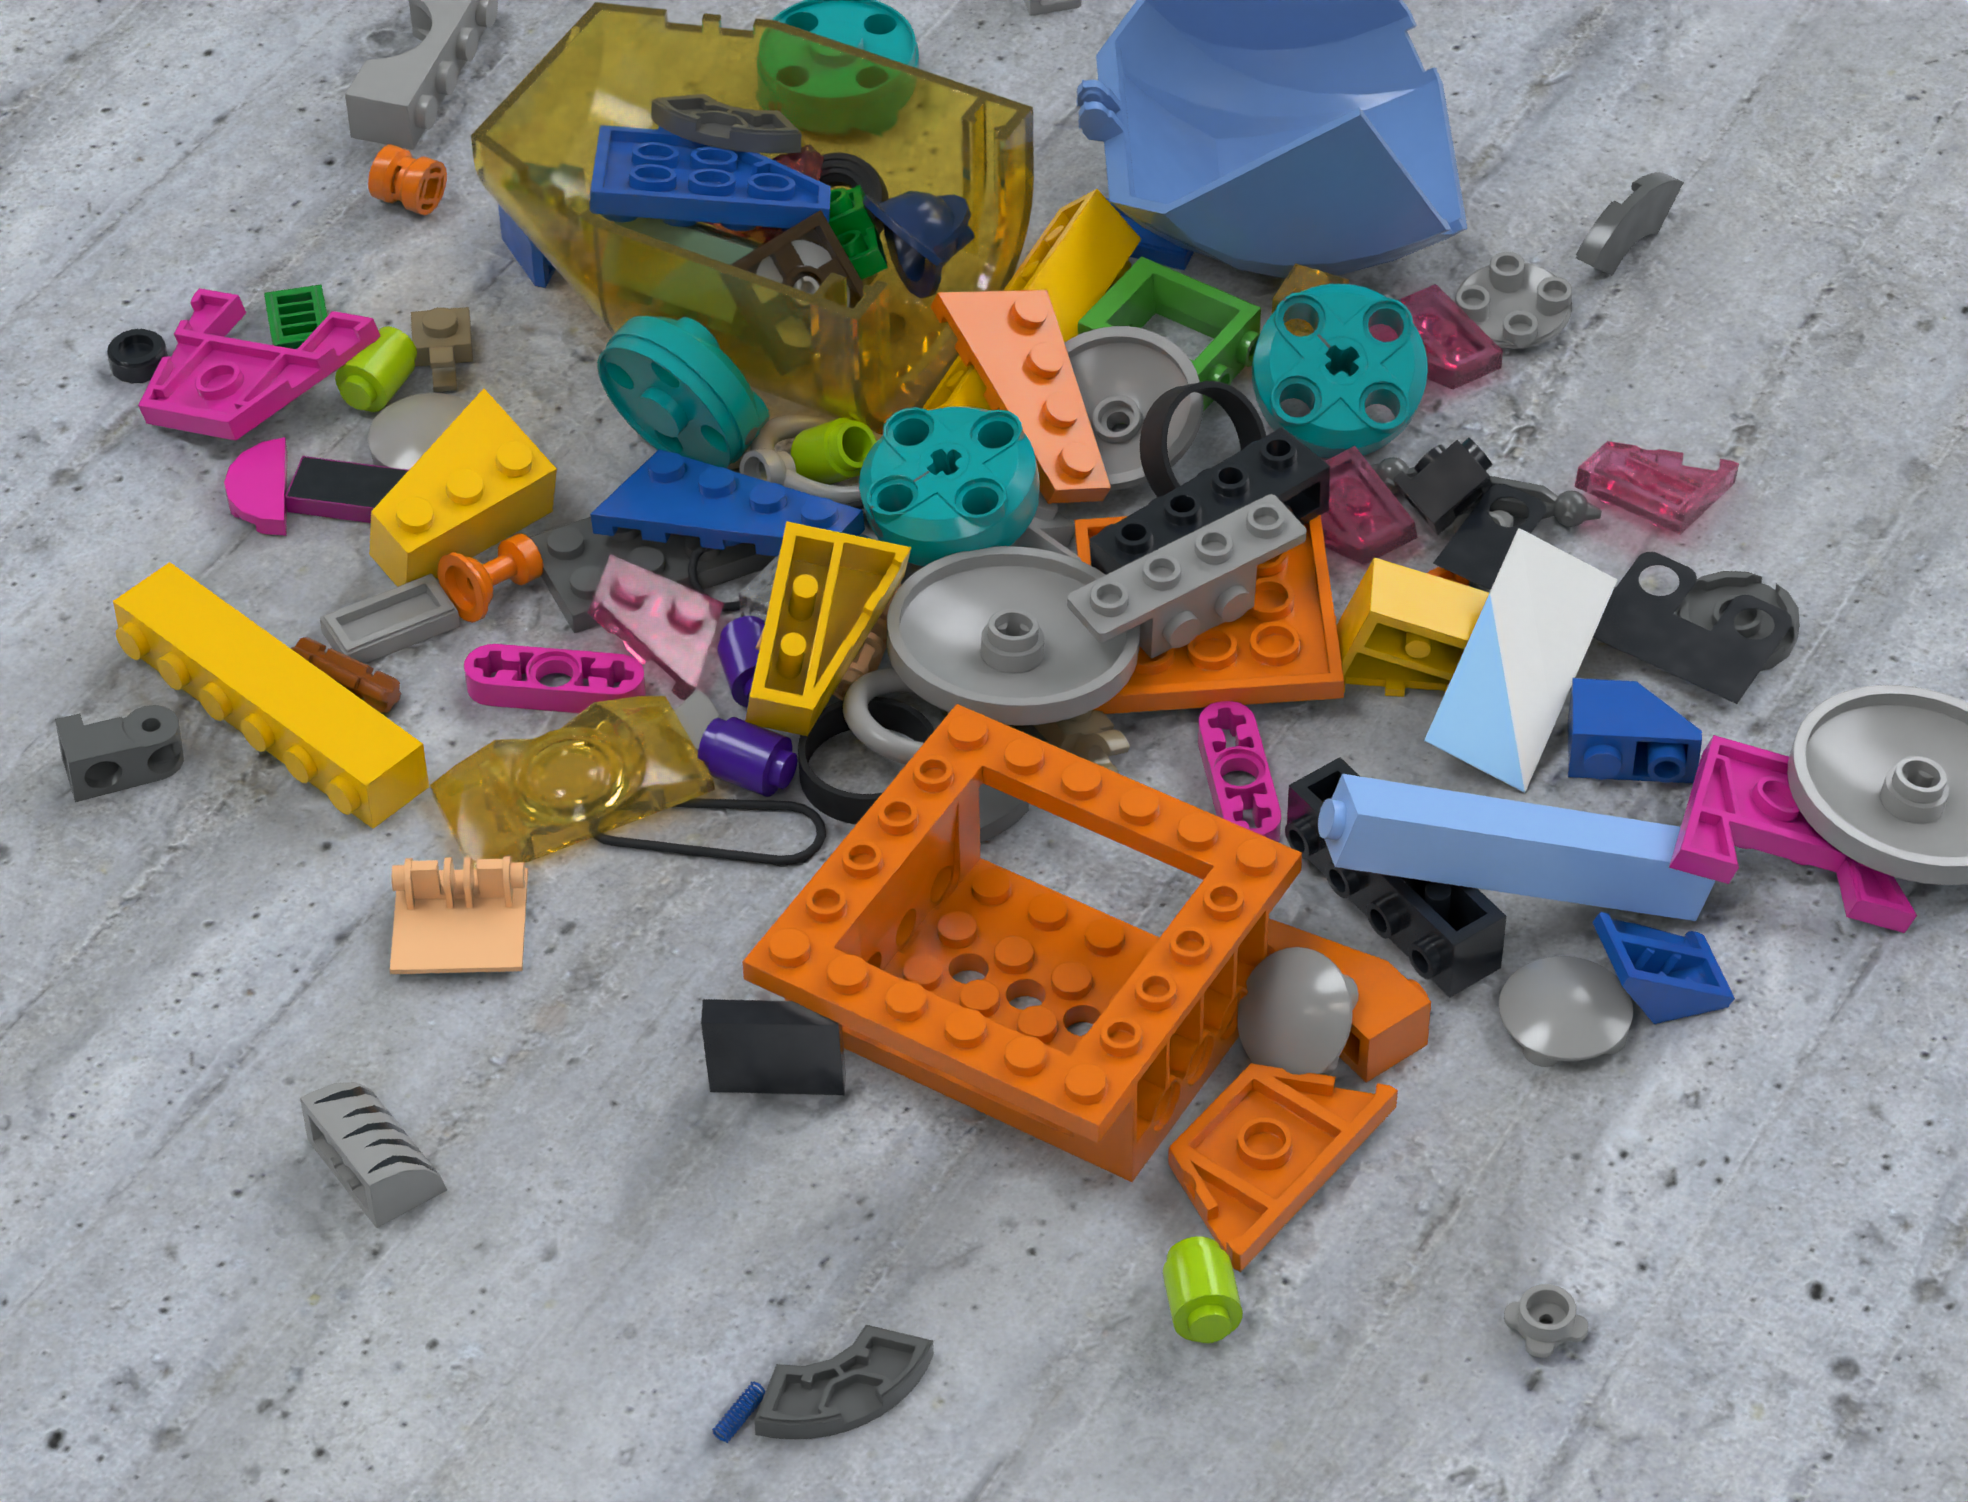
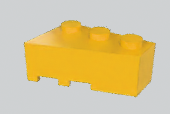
[369,388,557,587]
[745,521,911,736]

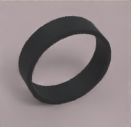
[1140,381,1266,497]
[798,697,934,824]

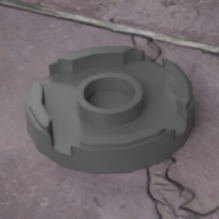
[1675,571,1800,671]

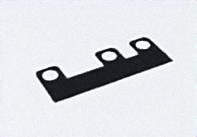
[1433,484,1792,704]

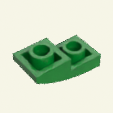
[829,185,888,280]

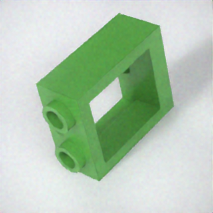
[1078,256,1261,412]

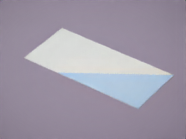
[1424,528,1618,793]

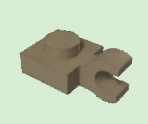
[411,307,473,392]
[1033,709,1130,773]

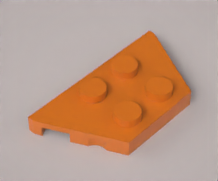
[1168,1063,1398,1272]

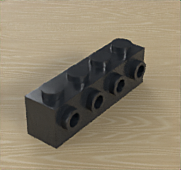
[1090,427,1330,575]
[1285,757,1506,998]

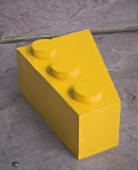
[1336,557,1489,697]

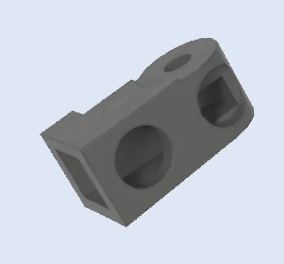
[55,705,184,802]

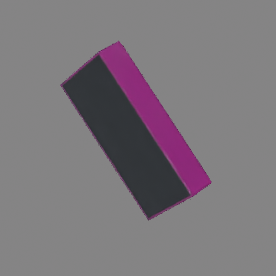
[285,456,409,523]

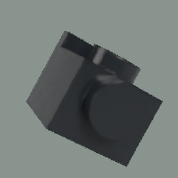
[1394,438,1493,535]

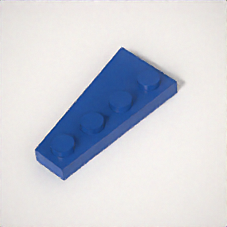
[590,449,865,557]

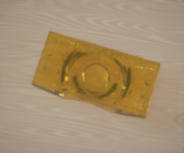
[430,696,715,869]

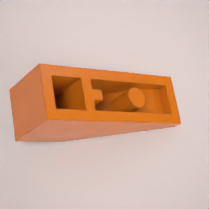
[1267,918,1431,1083]

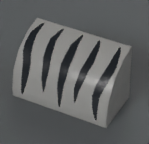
[300,1082,447,1228]

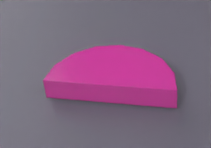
[224,437,288,536]

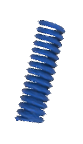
[712,1382,766,1443]

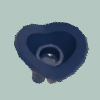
[862,191,975,299]

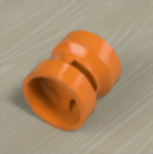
[368,144,447,215]

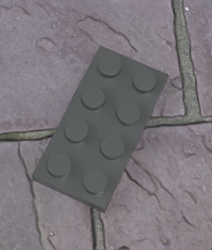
[529,467,779,633]

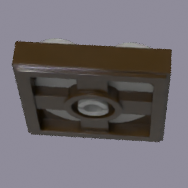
[722,210,881,374]

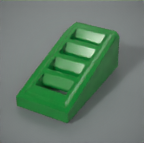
[264,284,327,349]

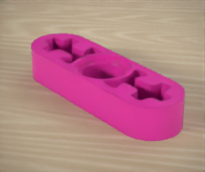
[464,644,646,716]
[1198,701,1281,842]

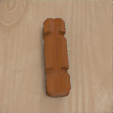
[291,637,402,713]

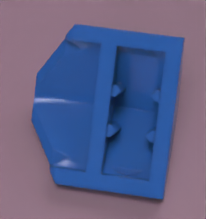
[1592,912,1735,1024]

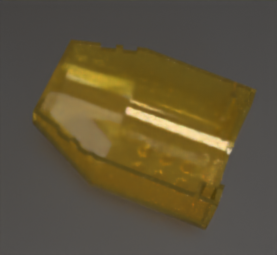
[471,2,1034,435]

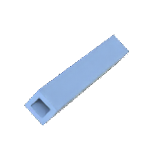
[1318,774,1715,921]

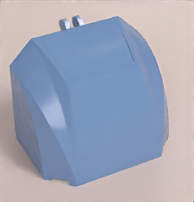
[1076,0,1468,279]

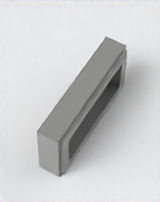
[320,574,460,664]

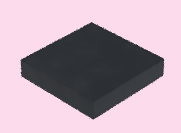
[701,999,846,1095]

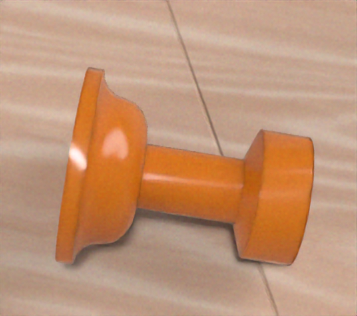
[437,533,543,623]

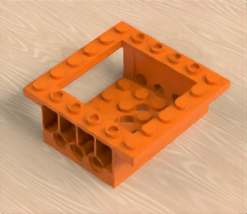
[742,704,1302,1182]

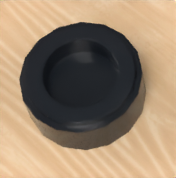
[107,329,168,383]

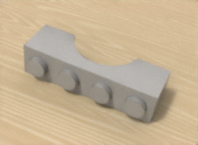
[345,0,498,150]

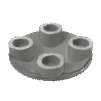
[1455,252,1572,348]
[368,393,470,470]
[1237,947,1359,1076]
[1499,956,1633,1067]

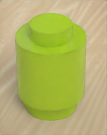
[335,326,417,412]
[790,417,876,485]
[1162,1236,1243,1343]

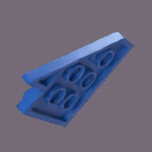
[589,125,831,232]

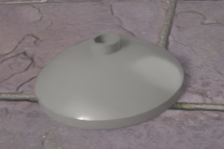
[1065,326,1204,490]

